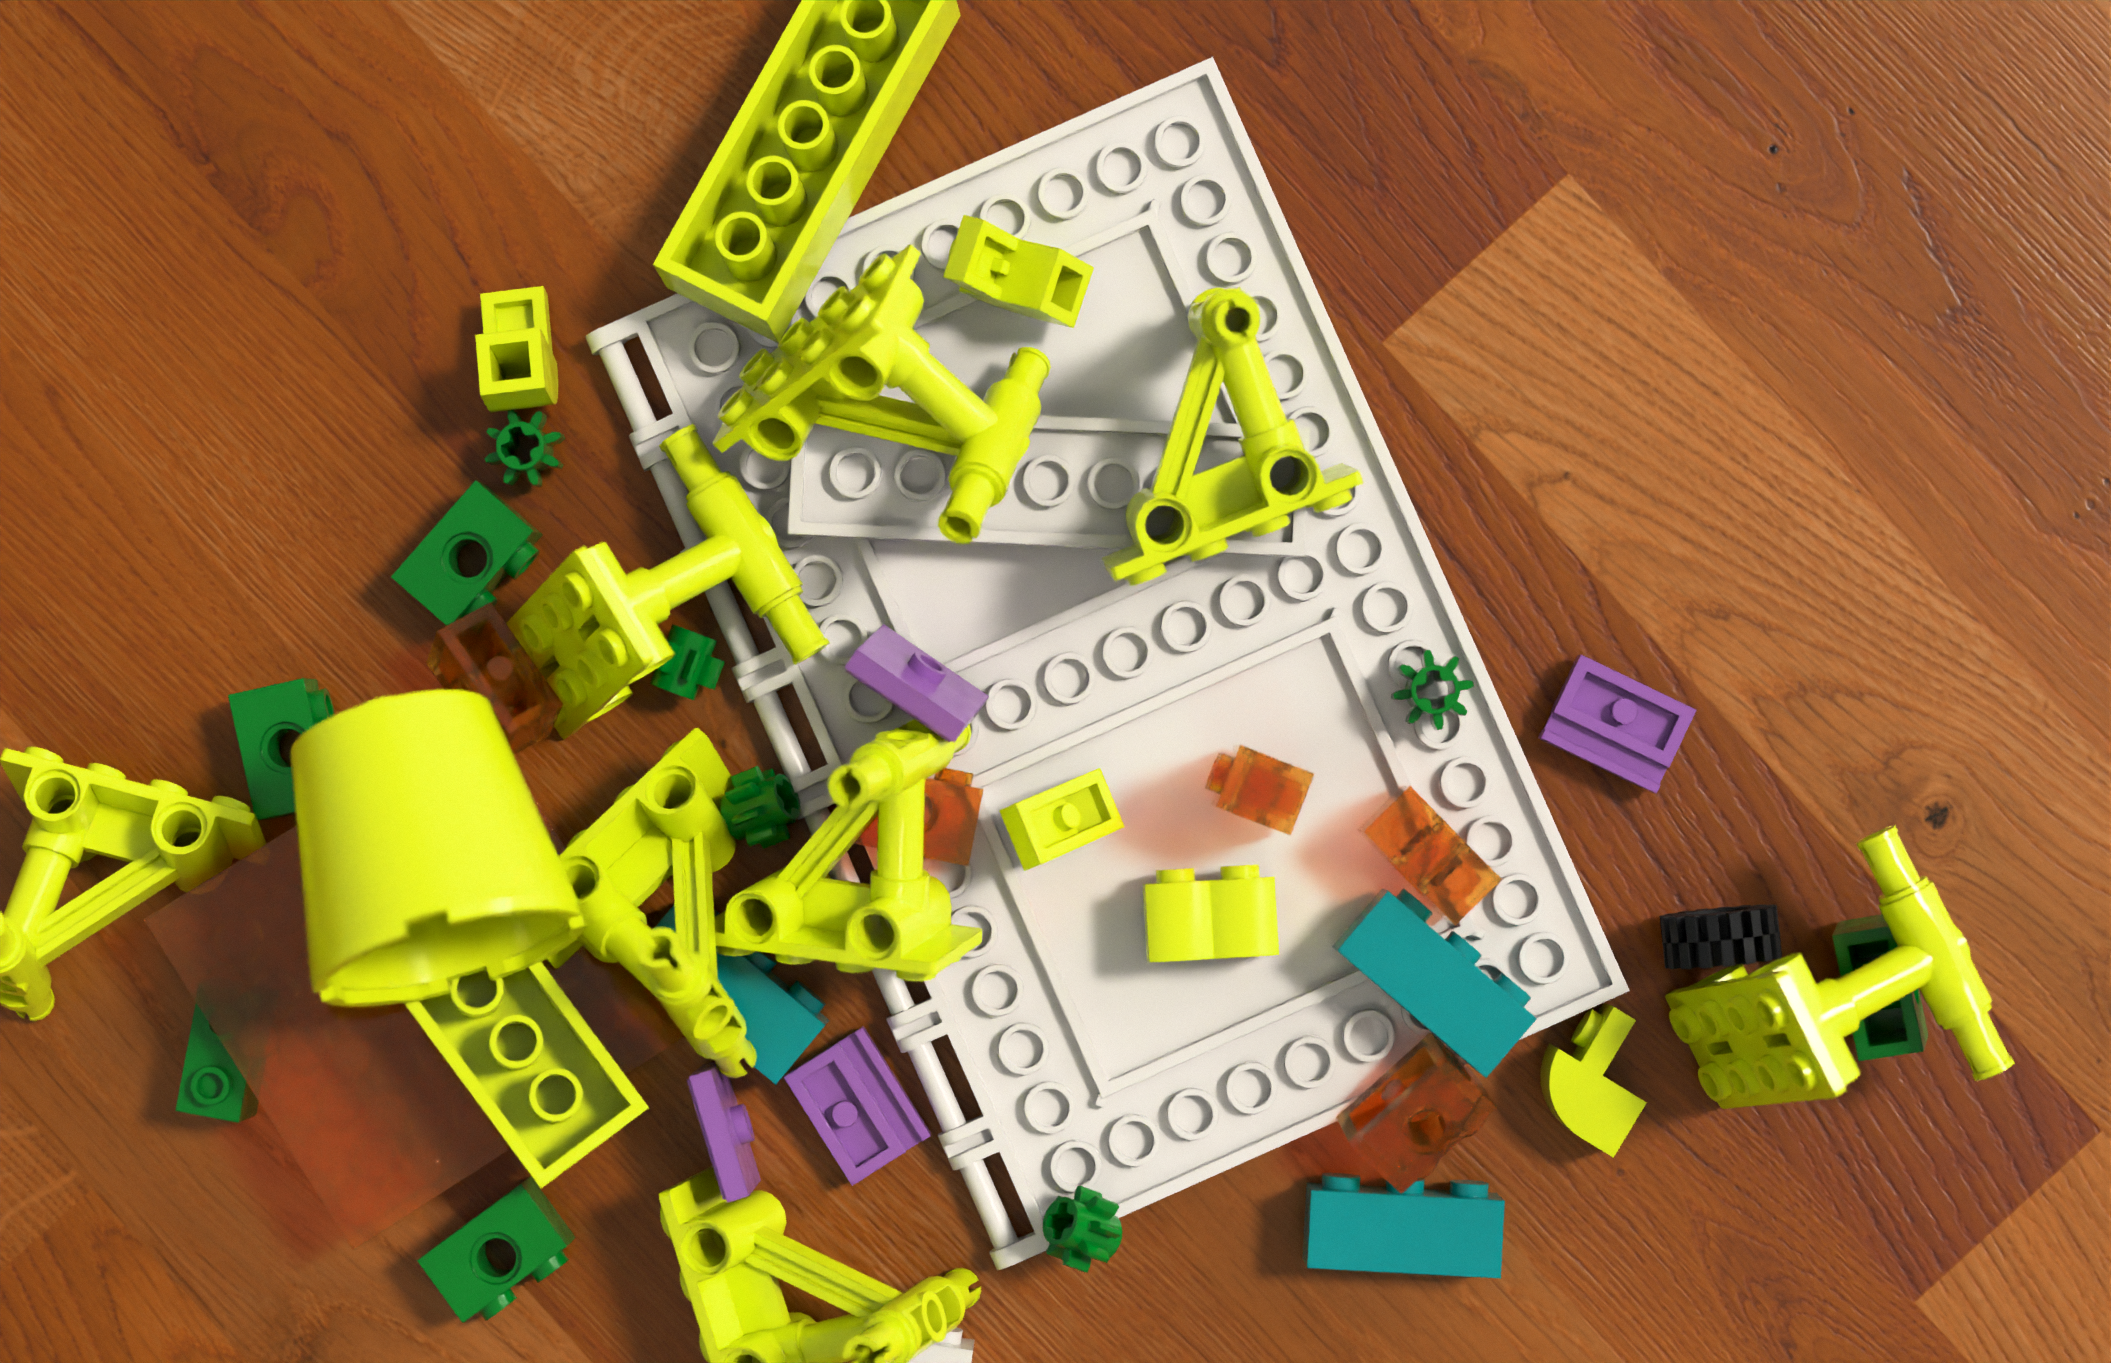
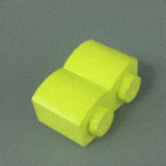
[1142,864,1279,962]

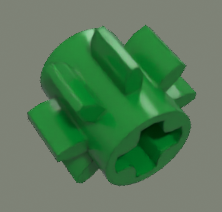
[485,410,565,488]
[649,624,725,701]
[1391,650,1474,730]
[720,766,801,849]
[1042,1186,1122,1273]

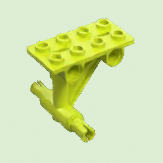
[712,244,1051,544]
[1102,287,1364,586]
[498,424,830,739]
[714,719,982,981]
[546,728,757,1078]
[0,747,270,1021]
[1665,825,2014,1109]
[659,1166,981,1363]

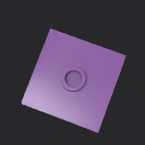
[845,624,989,743]
[687,1061,761,1203]

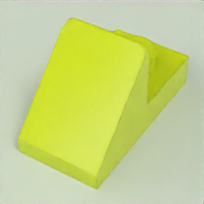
[999,768,1125,871]

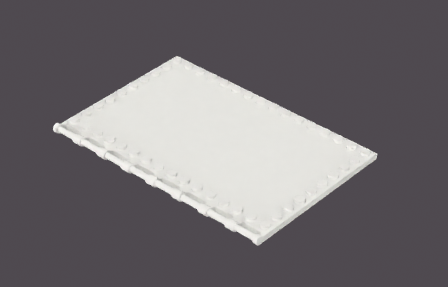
[585,57,1630,1270]

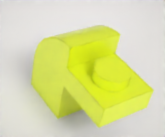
[943,215,1094,328]
[475,286,558,412]
[1540,1002,1647,1158]

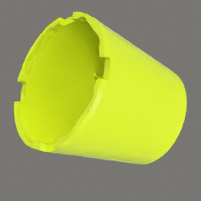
[291,690,585,1007]

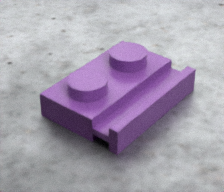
[1538,655,1696,794]
[784,1026,931,1186]

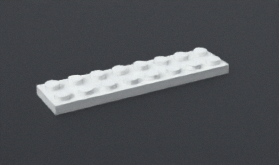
[788,415,1310,557]

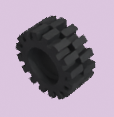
[1659,904,1782,969]

